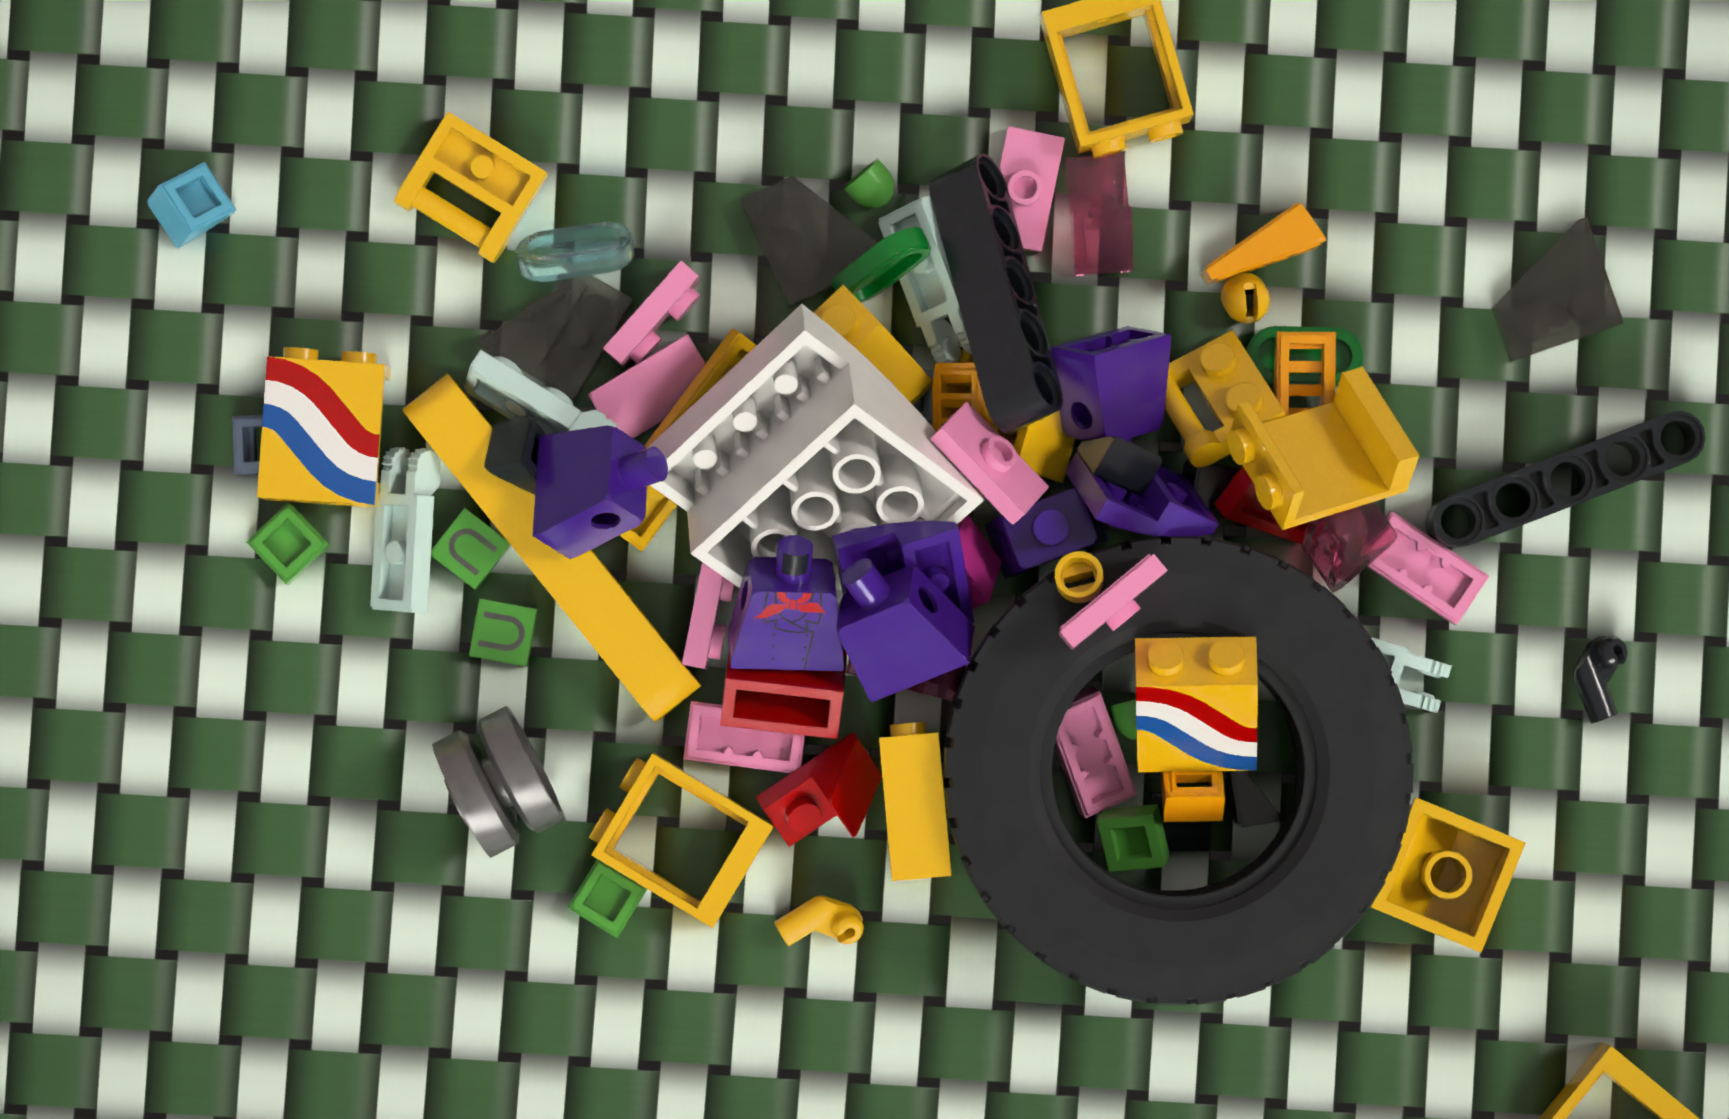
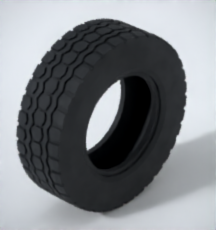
[943,536,1414,1006]

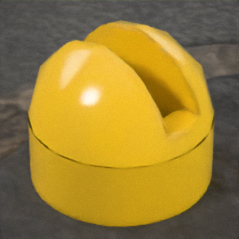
[1221,273,1271,324]
[1055,551,1104,603]

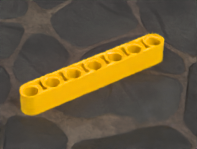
[402,373,701,723]

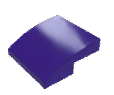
[1065,452,1219,537]
[832,521,975,623]

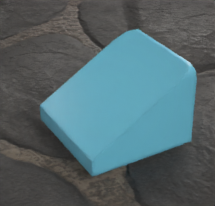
[147,162,236,248]

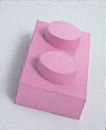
[603,260,701,368]
[682,562,736,670]

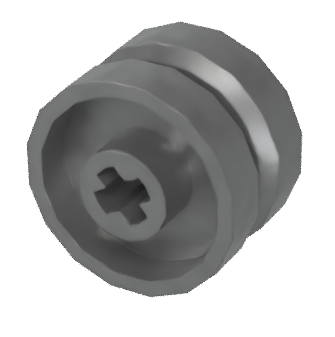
[432,706,566,858]

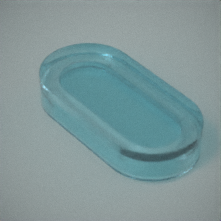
[516,222,635,282]

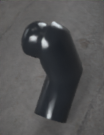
[1573,636,1628,724]

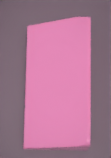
[588,334,706,439]

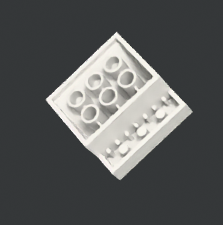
[646,304,984,613]

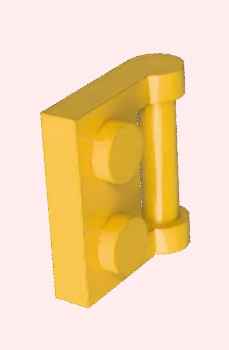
[394,112,549,263]
[1165,330,1286,468]

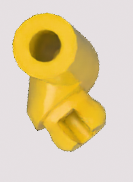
[774,895,864,946]

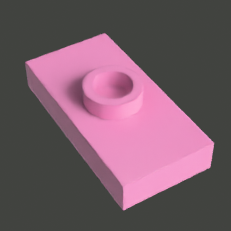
[999,126,1065,254]
[930,401,1049,525]
[1357,511,1489,625]
[1059,553,1167,650]
[1054,686,1138,819]
[683,701,805,773]

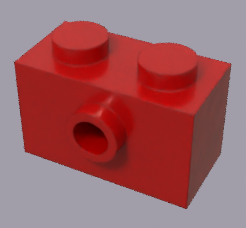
[720,650,847,739]

